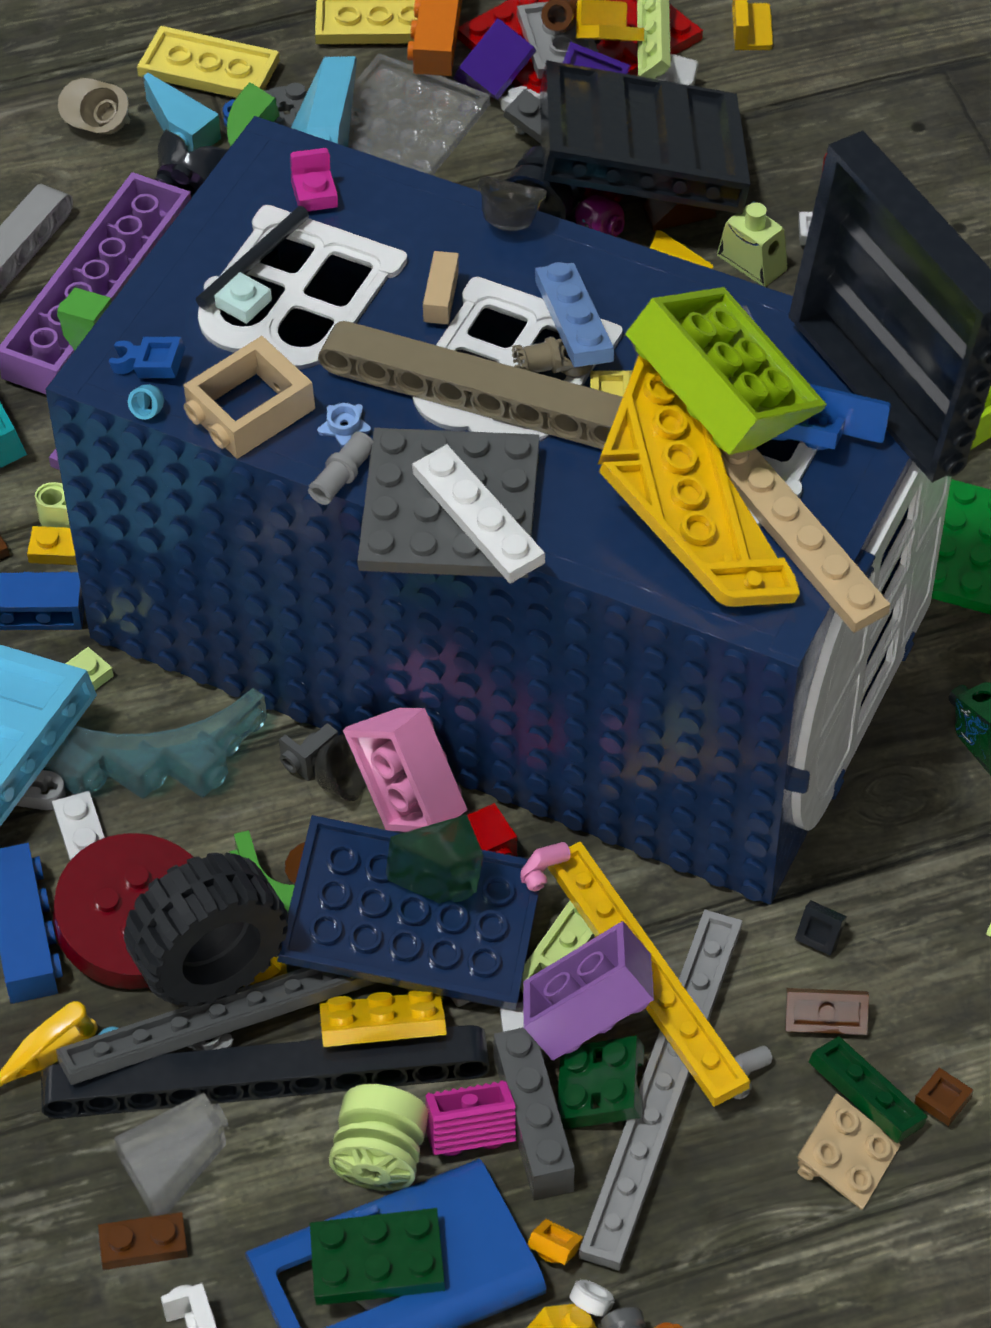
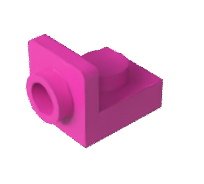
[290,148,338,211]

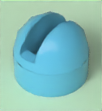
[128,384,164,420]

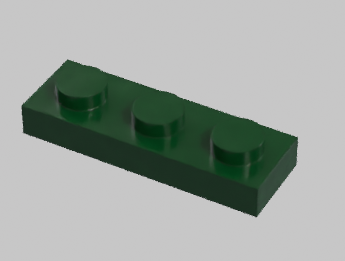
[808,1036,928,1143]

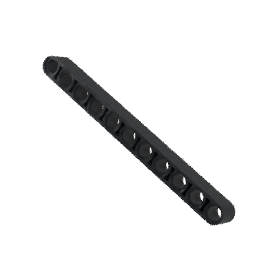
[41,1025,490,1119]

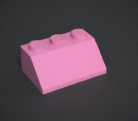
[343,708,468,834]

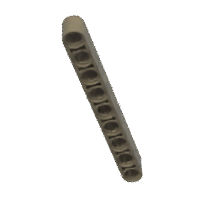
[318,321,622,449]

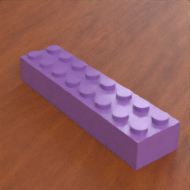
[0,172,191,394]

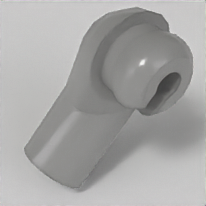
[733,1045,772,1099]

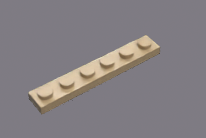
[719,448,890,633]

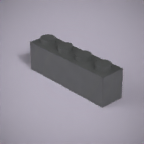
[494,1027,575,1201]

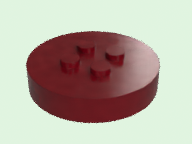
[53,833,193,989]

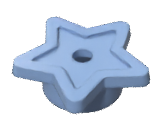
[317,403,371,447]

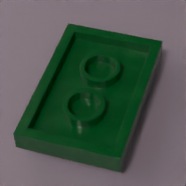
[310,1208,446,1306]

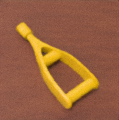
[0,1001,97,1087]

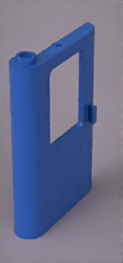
[245,1158,546,1328]

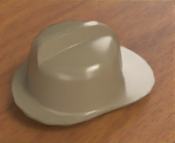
[57,78,130,135]

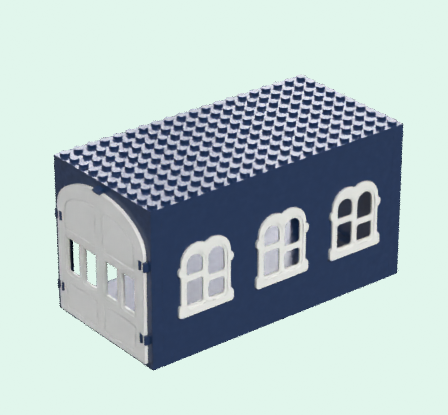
[45,116,951,905]

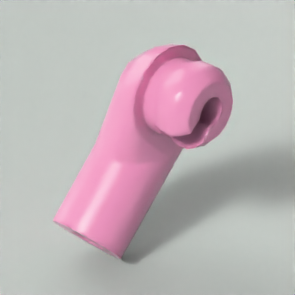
[520,842,570,892]

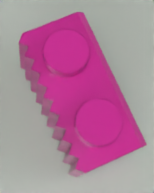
[425,1080,516,1156]

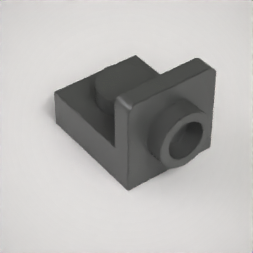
[279,723,340,781]

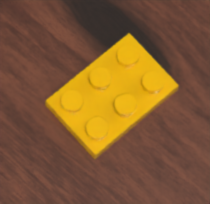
[319,990,446,1047]

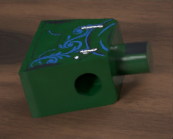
[948,682,991,775]

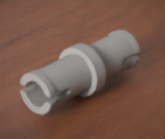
[308,432,373,505]

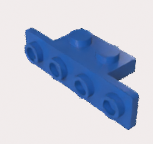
[773,384,891,450]

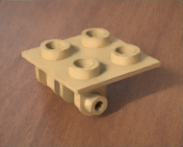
[797,1093,901,1210]

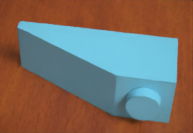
[143,72,221,152]

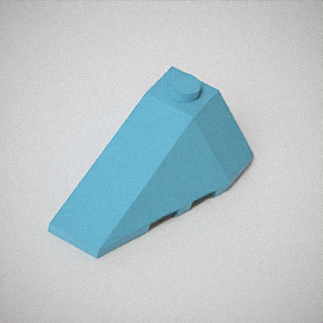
[291,56,357,147]

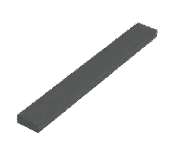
[56,968,376,1085]

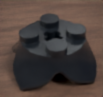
[154,129,229,198]

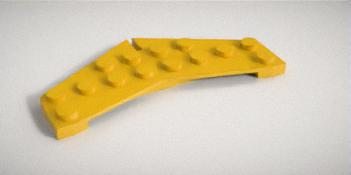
[597,355,800,607]

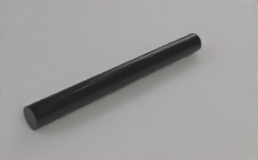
[196,206,309,310]

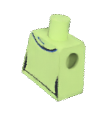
[717,203,787,287]

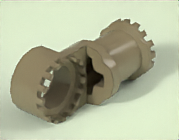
[512,337,593,377]

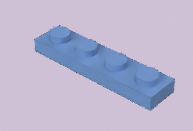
[535,262,614,367]

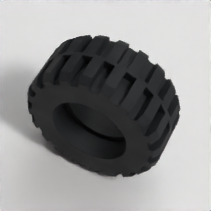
[124,852,288,1006]

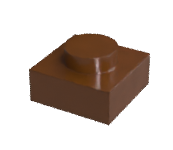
[914,1067,973,1126]

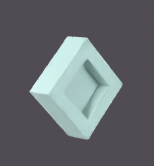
[214,272,272,324]

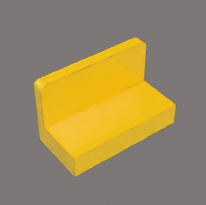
[576,0,644,41]
[732,0,773,50]

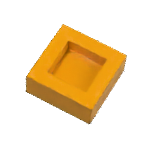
[527,1219,583,1265]

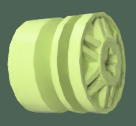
[329,1084,428,1191]

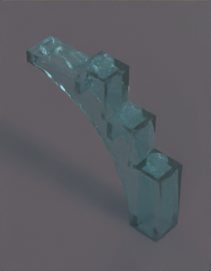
[42,688,267,799]

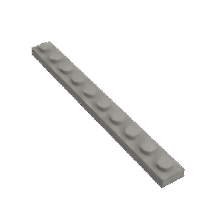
[579,909,742,1271]

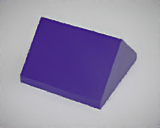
[453,18,537,100]

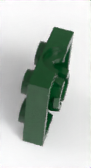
[557,1035,644,1130]

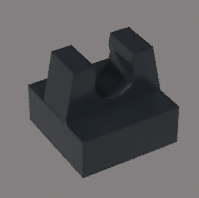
[795,900,847,956]

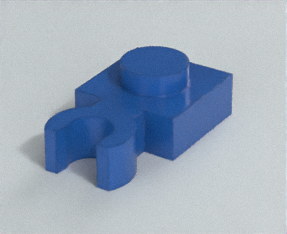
[109,337,186,378]

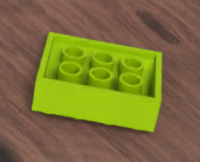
[625,287,827,455]

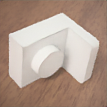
[161,1283,216,1328]

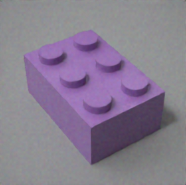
[523,921,654,1060]

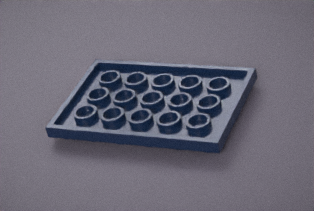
[277,815,539,1010]

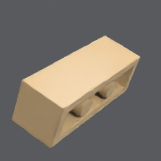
[423,251,459,324]

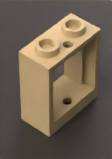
[184,336,315,459]

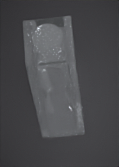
[114,1093,228,1216]

